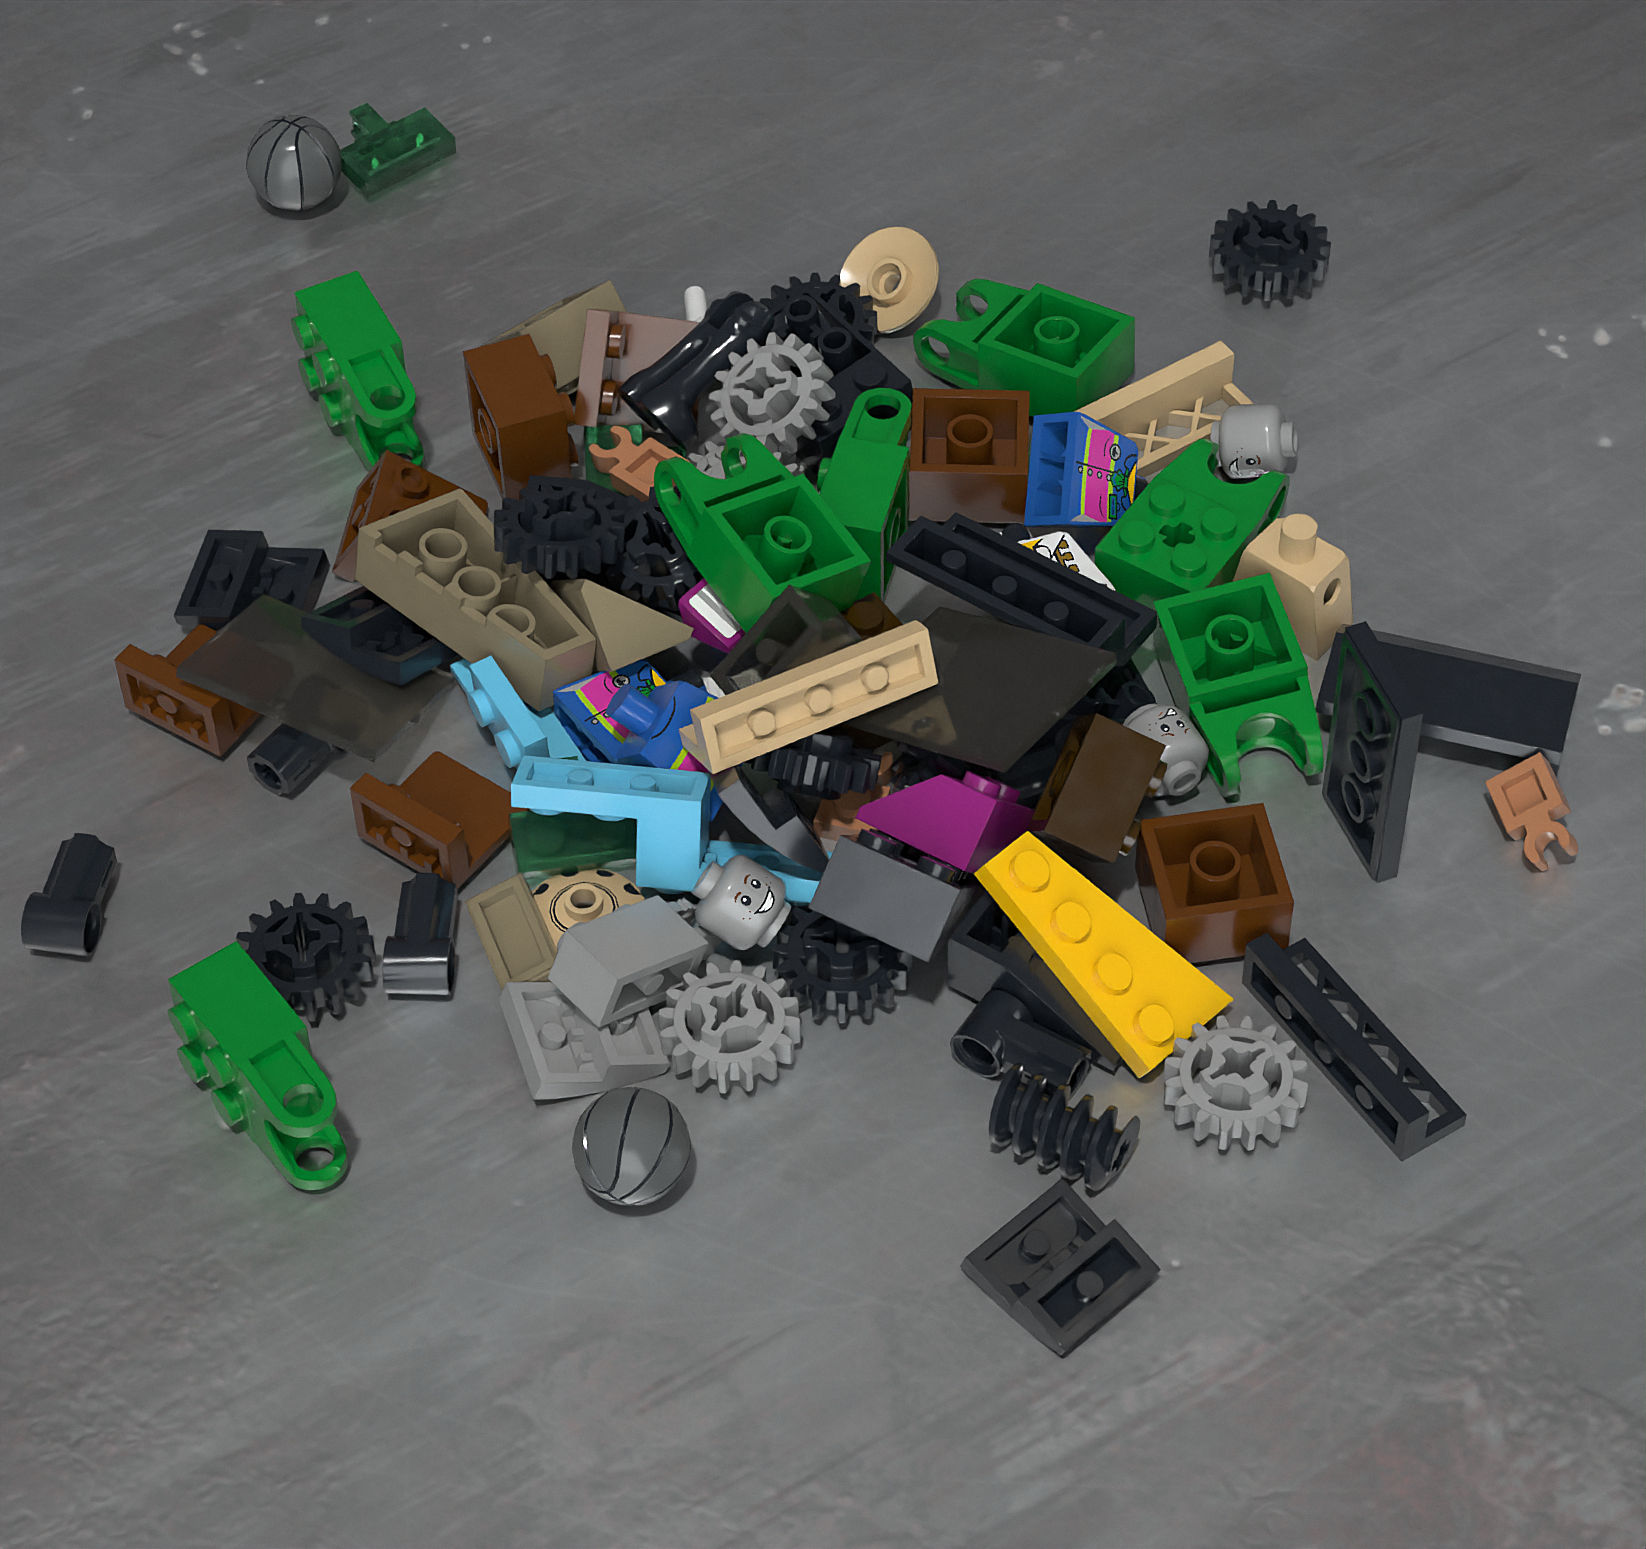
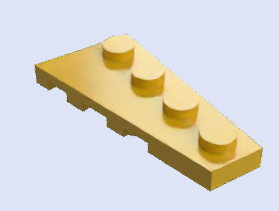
[974,831,1234,1078]

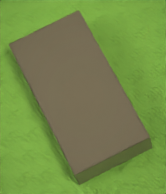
[465,872,558,990]

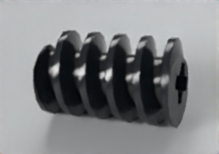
[988,1062,1141,1191]

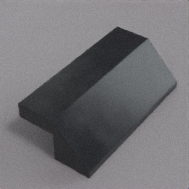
[886,512,1157,666]
[1315,624,1581,765]

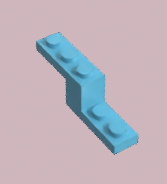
[511,755,833,906]

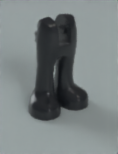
[617,291,775,451]

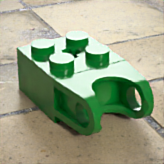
[291,270,426,471]
[913,279,1135,417]
[817,388,911,603]
[654,433,871,644]
[1094,438,1290,609]
[1153,573,1324,797]
[167,941,348,1190]

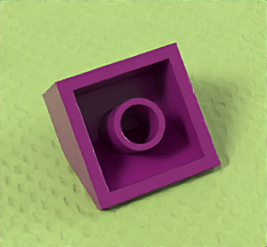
[855,770,1035,873]

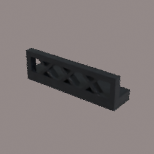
[1242,933,1467,1162]

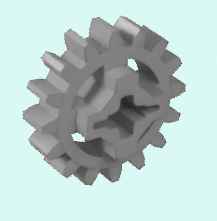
[709,332,835,454]
[658,960,801,1093]
[1163,1015,1308,1150]

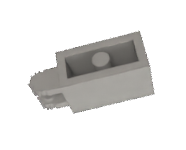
[548,895,722,1028]

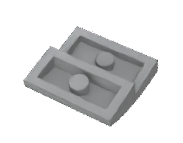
[498,982,670,1100]

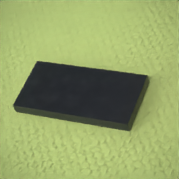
[1322,621,1423,883]

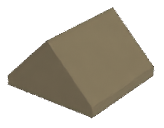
[549,579,694,672]

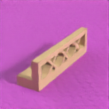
[1074,340,1254,478]
[679,620,938,774]

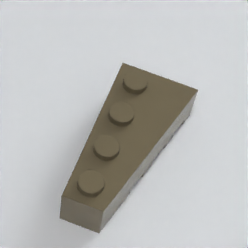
[355,488,597,711]

